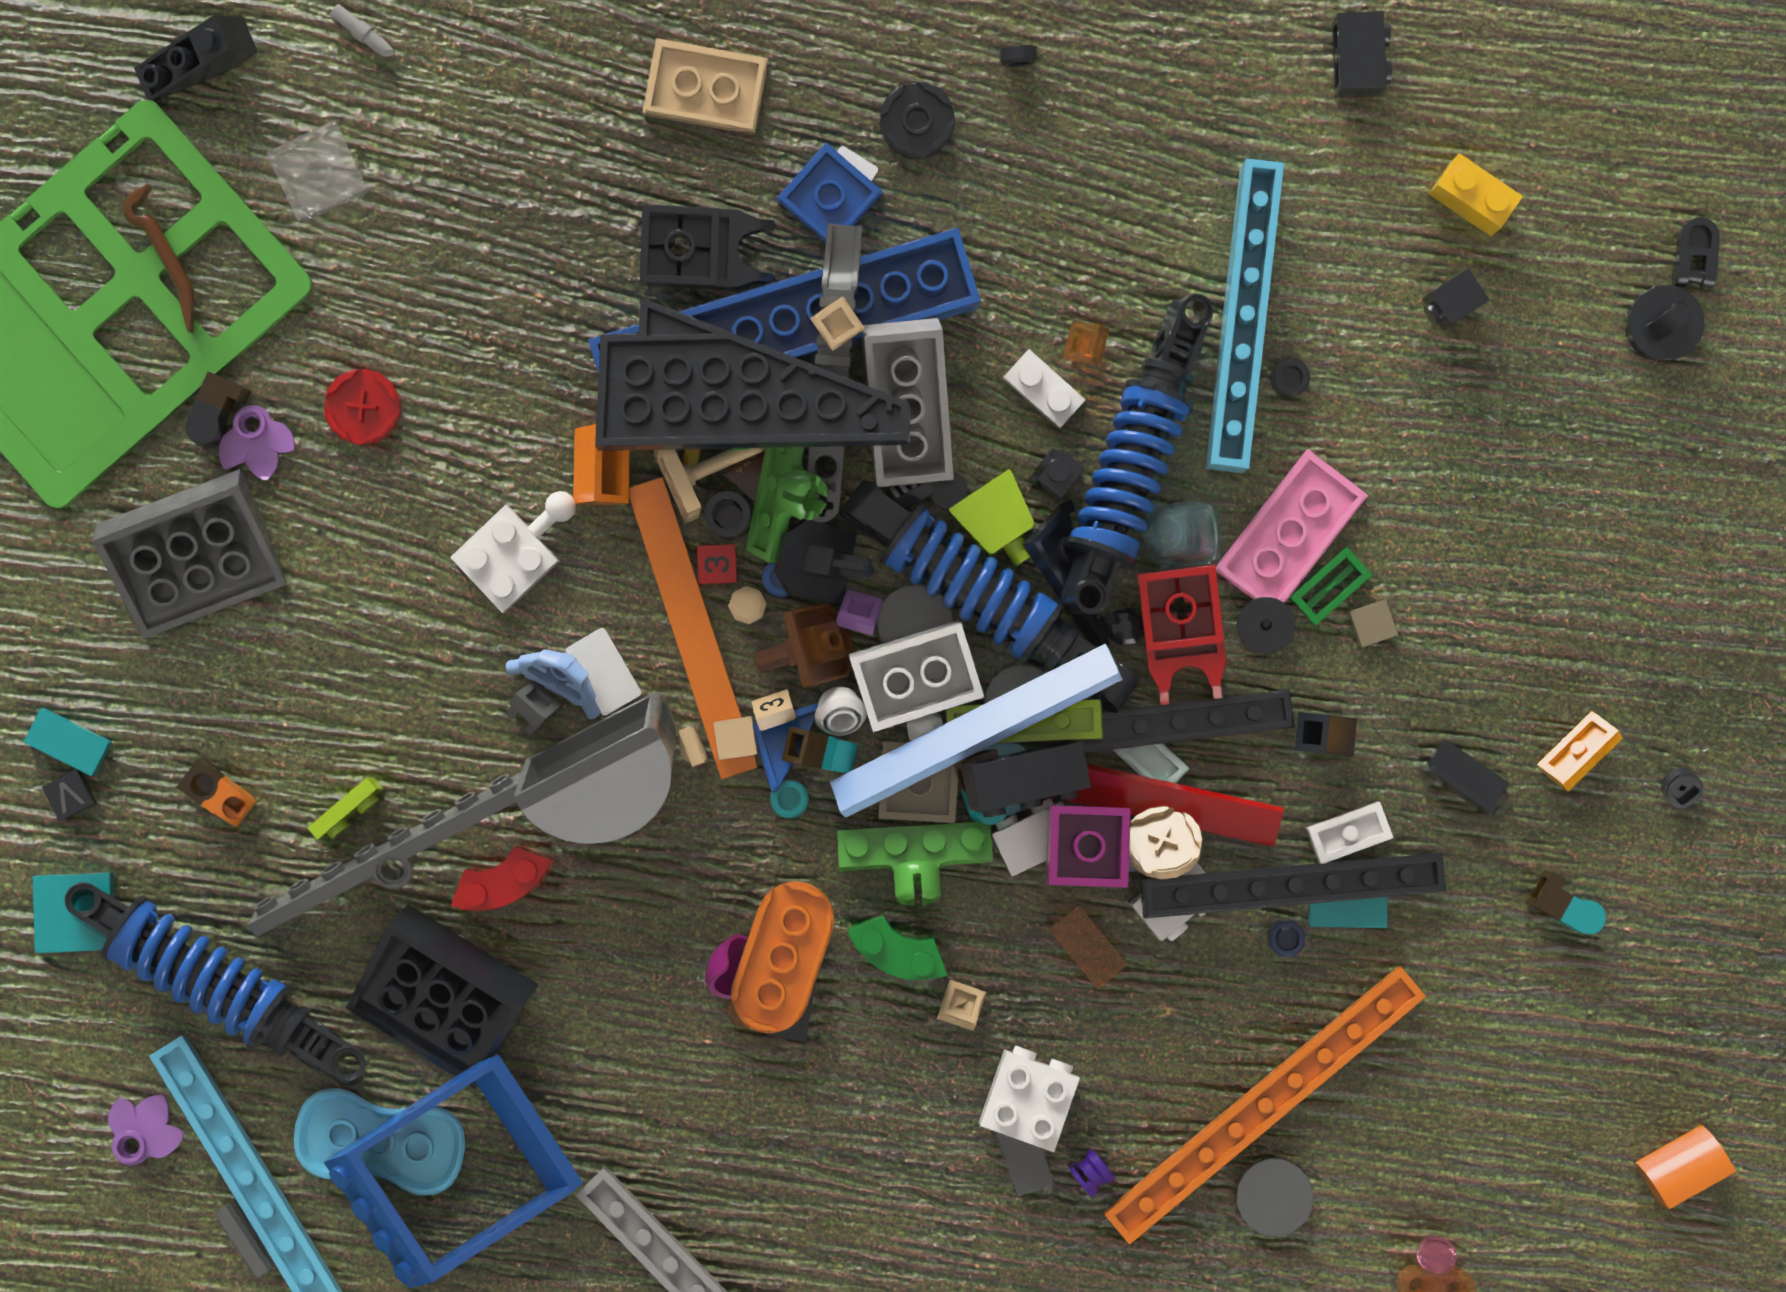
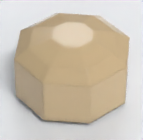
[728,586,767,625]

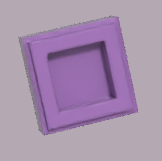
[836,589,883,636]

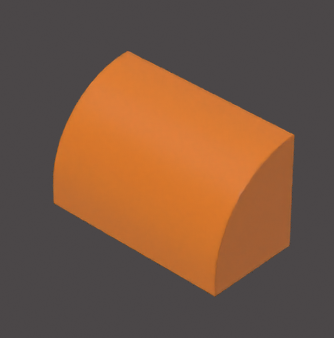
[573,424,630,505]
[1635,1125,1737,1209]

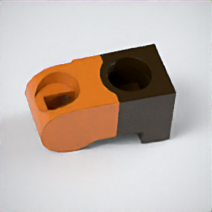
[176,757,256,827]

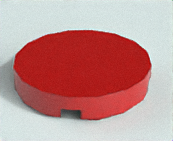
[324,369,402,445]

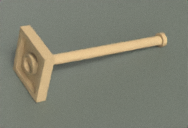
[653,448,766,524]

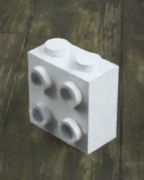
[979,1045,1080,1152]

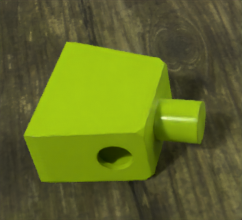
[948,469,1035,567]

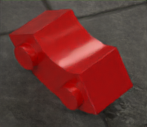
[451,845,556,911]

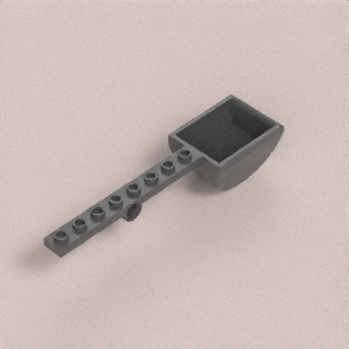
[248,692,676,937]

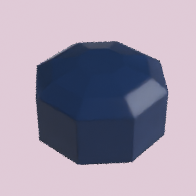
[1267,920,1305,957]

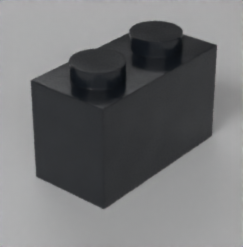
[1332,11,1392,98]

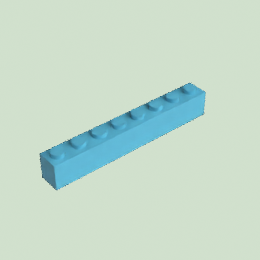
[1205,158,1284,473]

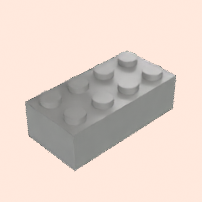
[861,318,954,487]

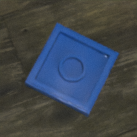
[776,142,883,244]

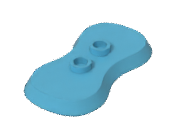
[294,1088,465,1196]

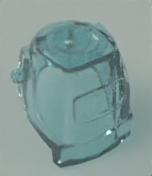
[1141,501,1223,570]

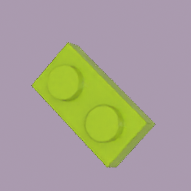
[307,777,384,840]

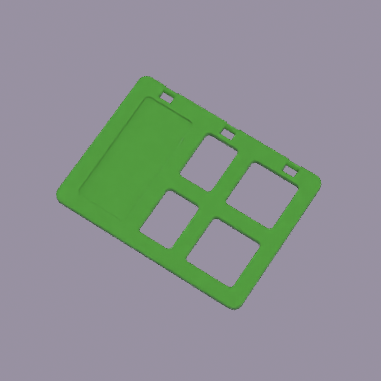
[0,100,313,508]

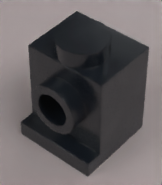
[1029,449,1085,502]

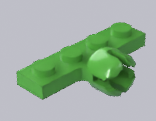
[745,447,829,563]
[837,822,993,906]

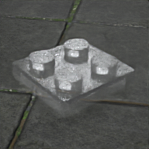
[266,120,370,224]

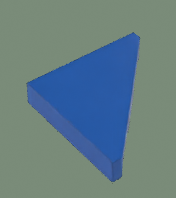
[753,703,818,793]

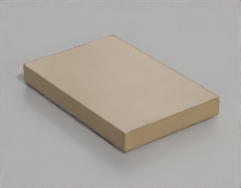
[643,38,769,135]

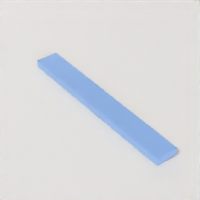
[830,644,1123,818]

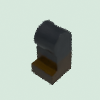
[185,372,251,448]

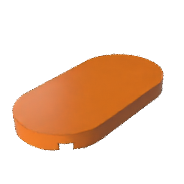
[731,881,834,1033]

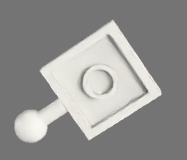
[450,491,576,613]

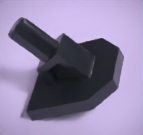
[774,519,874,606]

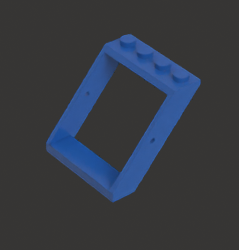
[324,1055,583,1288]

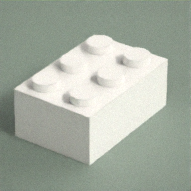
[849,620,984,732]

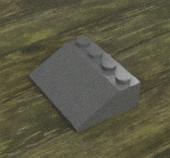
[92,469,287,639]

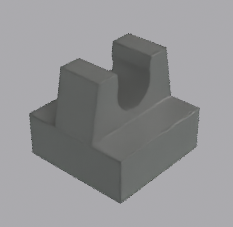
[507,681,562,734]

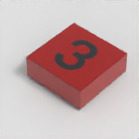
[697,544,738,585]

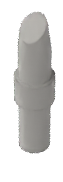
[330,4,395,57]

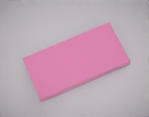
[1216,449,1368,603]

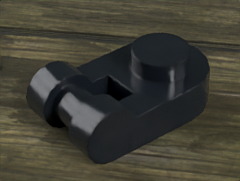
[1672,217,1720,289]

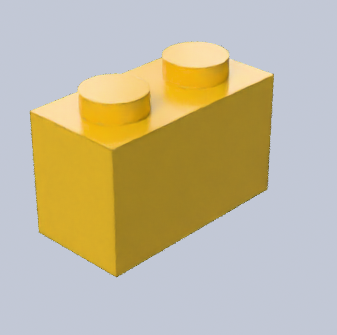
[1429,153,1523,236]

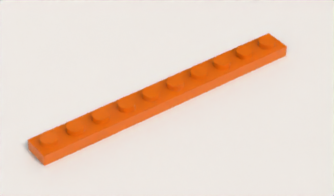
[1103,966,1426,1245]

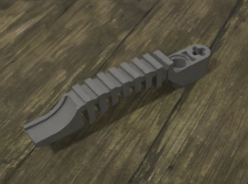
[807,223,863,523]

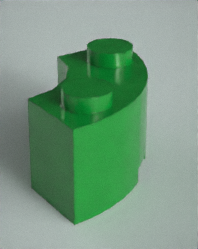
[847,914,948,980]

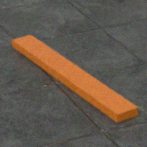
[629,477,758,779]

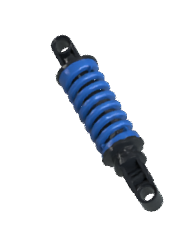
[1061,294,1213,615]
[839,481,1140,713]
[65,882,367,1086]

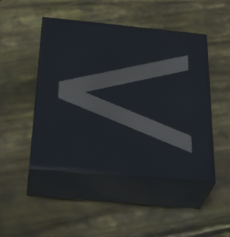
[42,770,97,821]

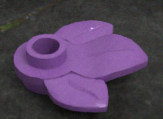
[219,405,295,481]
[108,1094,184,1166]

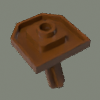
[755,603,855,688]

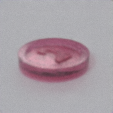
[1417,1236,1457,1274]

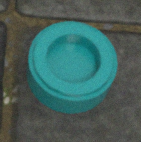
[770,780,809,818]

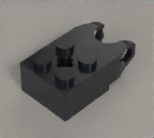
[640,204,775,290]

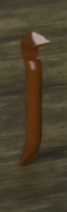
[123,184,195,333]

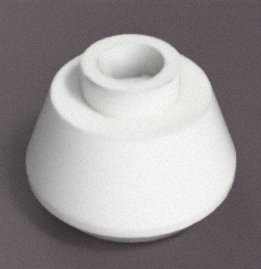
[815,686,867,736]

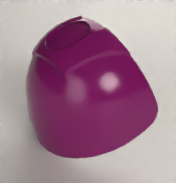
[705,934,748,999]

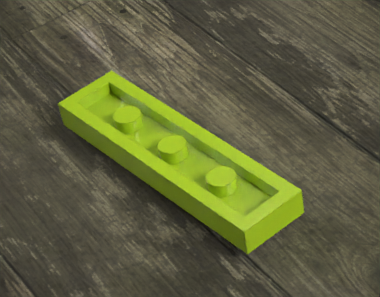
[946,700,1103,744]

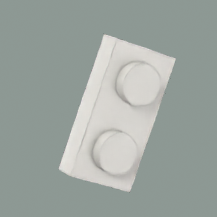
[1003,349,1085,429]
[1306,802,1393,863]

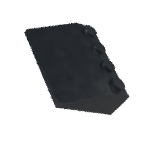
[346,904,538,1089]

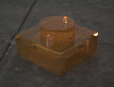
[1062,322,1110,366]

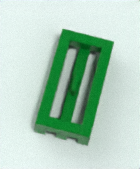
[1289,547,1372,627]

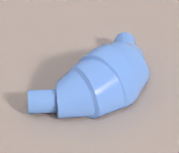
[506,649,601,719]

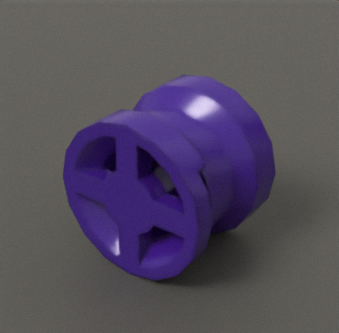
[1068,1148,1116,1198]

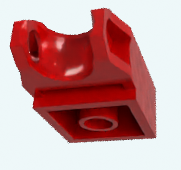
[1137,564,1226,705]

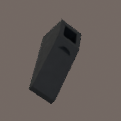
[134,14,258,102]

